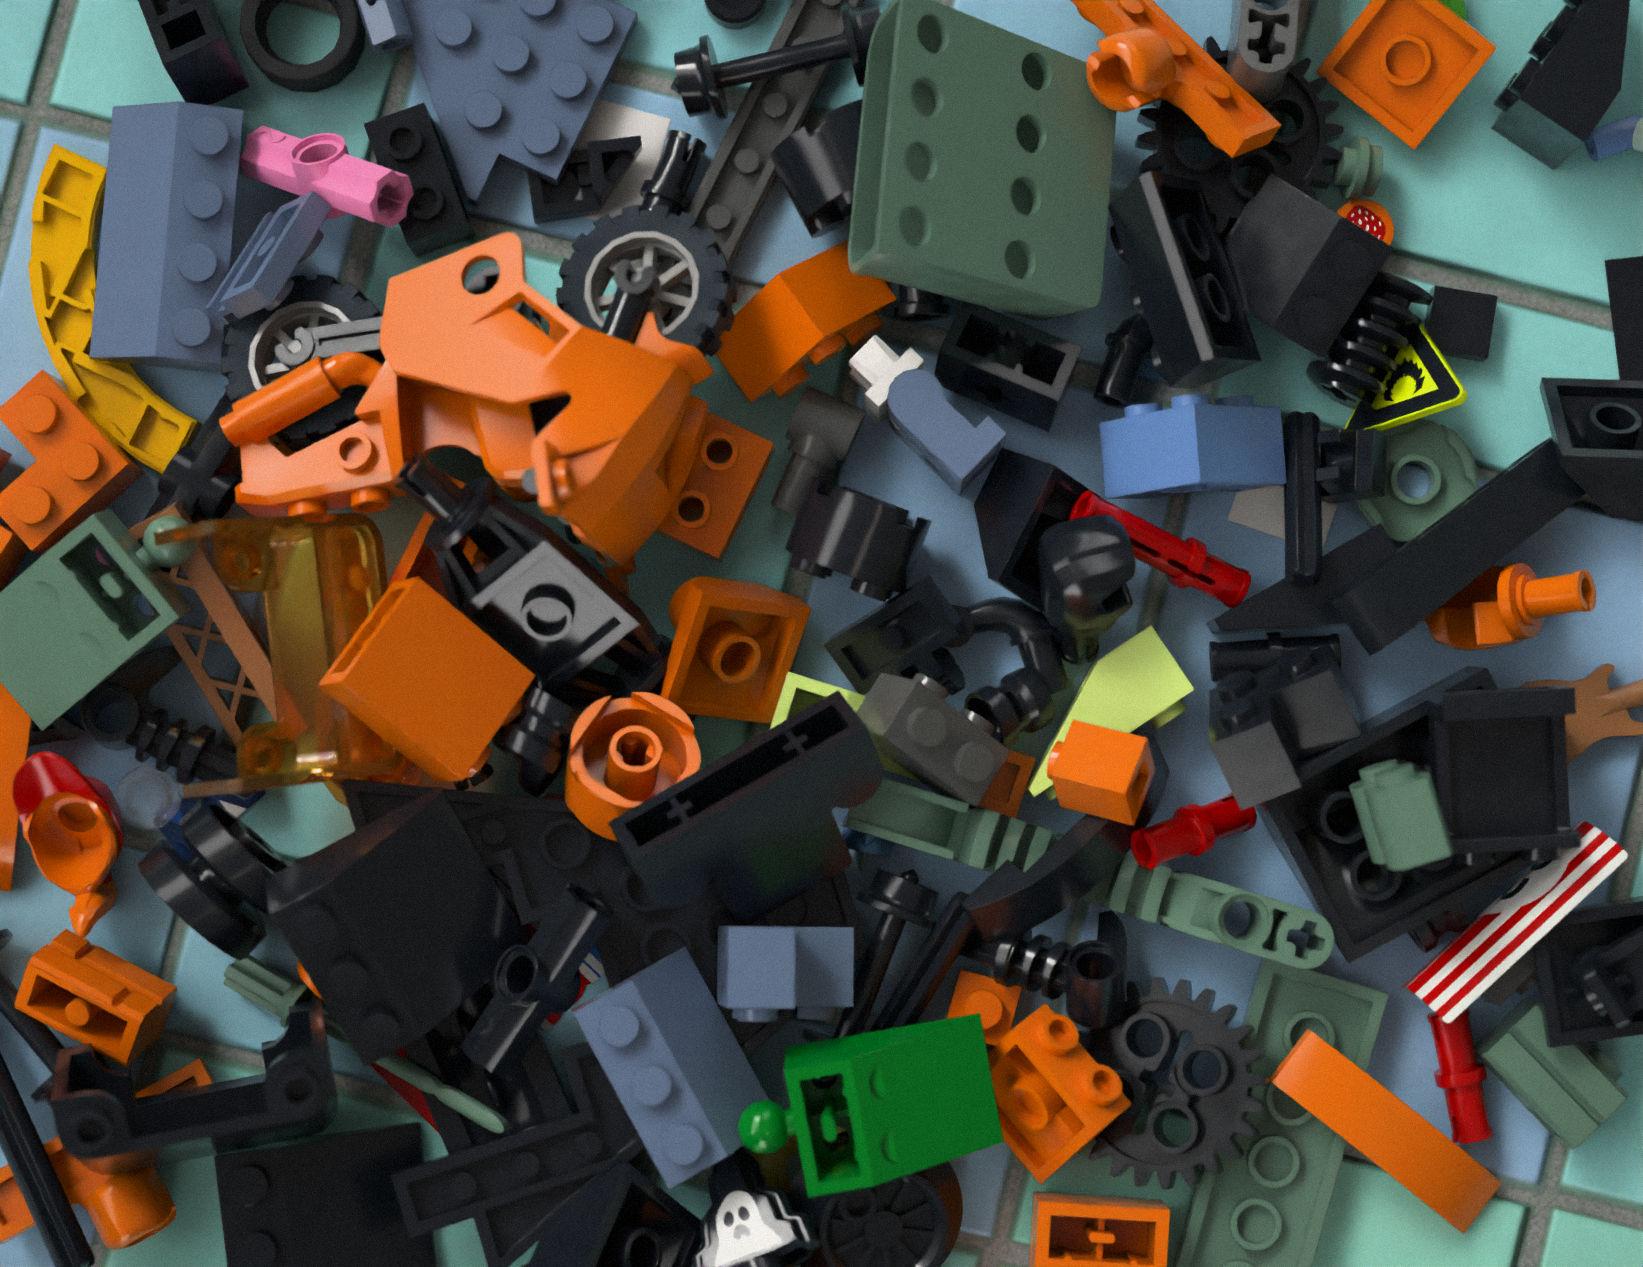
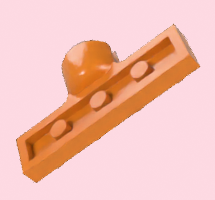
[1071,0,1281,158]
[0,1058,217,1250]

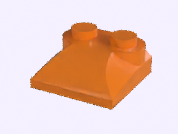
[660,576,812,724]

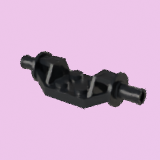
[393,452,697,722]

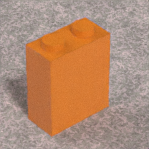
[318,577,536,782]

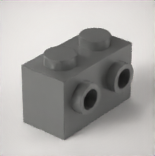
[856,673,1011,806]

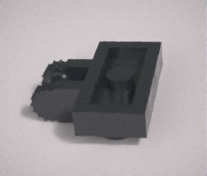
[824,575,966,696]

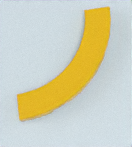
[29,143,201,474]

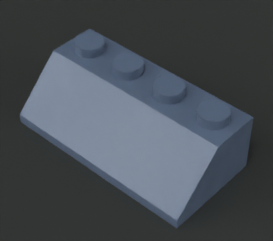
[89,101,244,373]

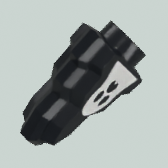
[692,1146,821,1267]

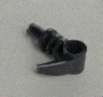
[80,645,264,799]
[959,910,1127,1028]

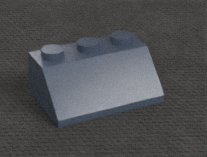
[571,947,770,1189]

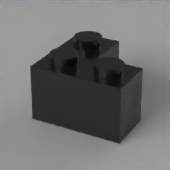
[1209,644,1362,810]

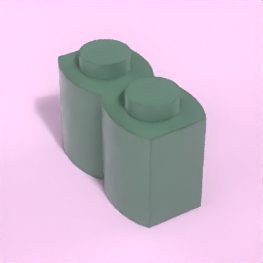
[1349,760,1454,870]

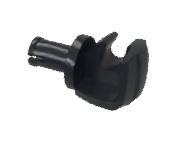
[1038,515,1136,665]

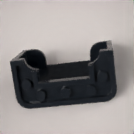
[51,1000,338,1175]

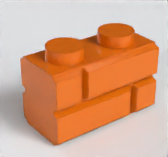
[14,929,178,1067]

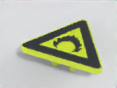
[1344,323,1468,431]

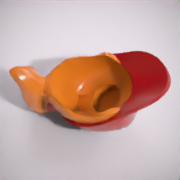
[12,751,124,938]

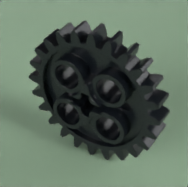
[1135,36,1344,237]
[1078,977,1270,1190]

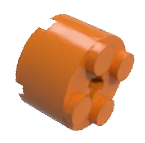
[564,692,701,842]

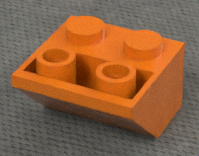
[1029,1191,1170,1267]

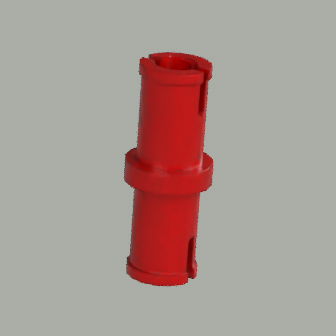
[1130,793,1257,870]
[1427,1008,1494,1144]

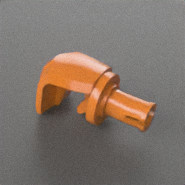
[1423,562,1596,651]

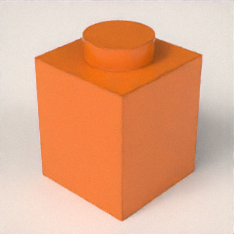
[1047,720,1156,826]

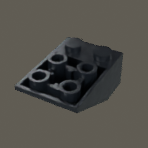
[1491,0,1630,170]

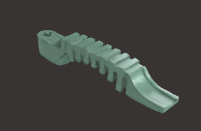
[842,777,1335,969]

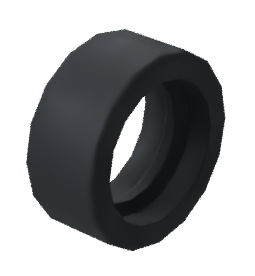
[240,0,366,92]

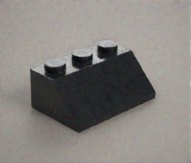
[1109,171,1262,389]

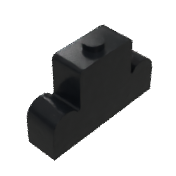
[608,690,884,926]

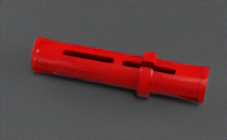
[1069,490,1251,608]

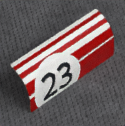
[1401,821,1628,1023]

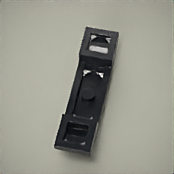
[961,729,1170,944]

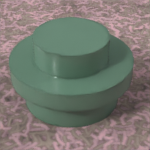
[1332,136,1383,201]

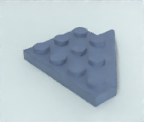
[403,0,638,207]

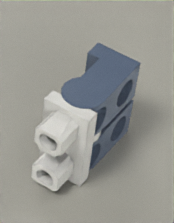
[849,334,1007,496]

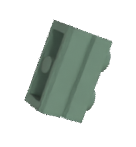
[1475,998,1629,1149]

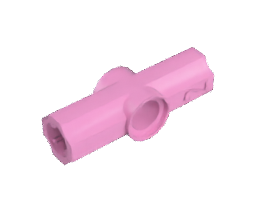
[240,125,414,228]

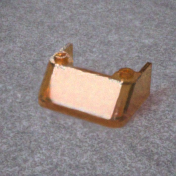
[154,513,404,798]

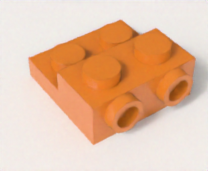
[988,1003,1132,1185]

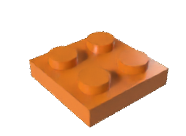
[1315,0,1498,150]

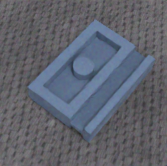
[205,191,332,325]

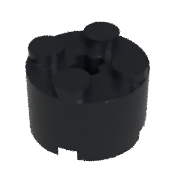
[770,99,863,238]
[785,476,932,602]

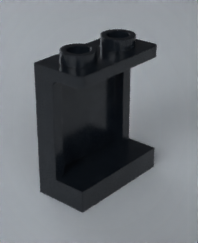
[1427,686,1581,865]

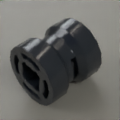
[964,667,1054,747]
[497,685,581,775]

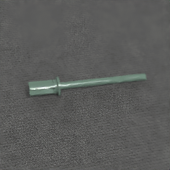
[224,954,510,1133]

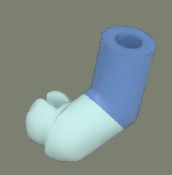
[1585,115,1643,162]

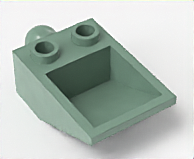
[0,508,196,731]

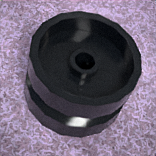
[138,797,288,960]

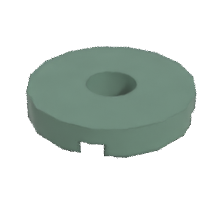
[1352,418,1479,544]

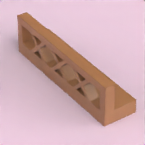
[128,500,311,758]

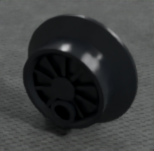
[787,1130,963,1267]

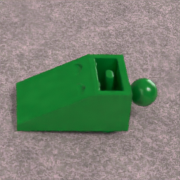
[738,1013,1003,1197]

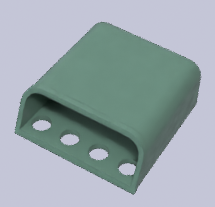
[848,0,1117,320]

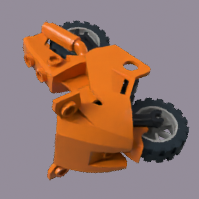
[219,205,737,596]

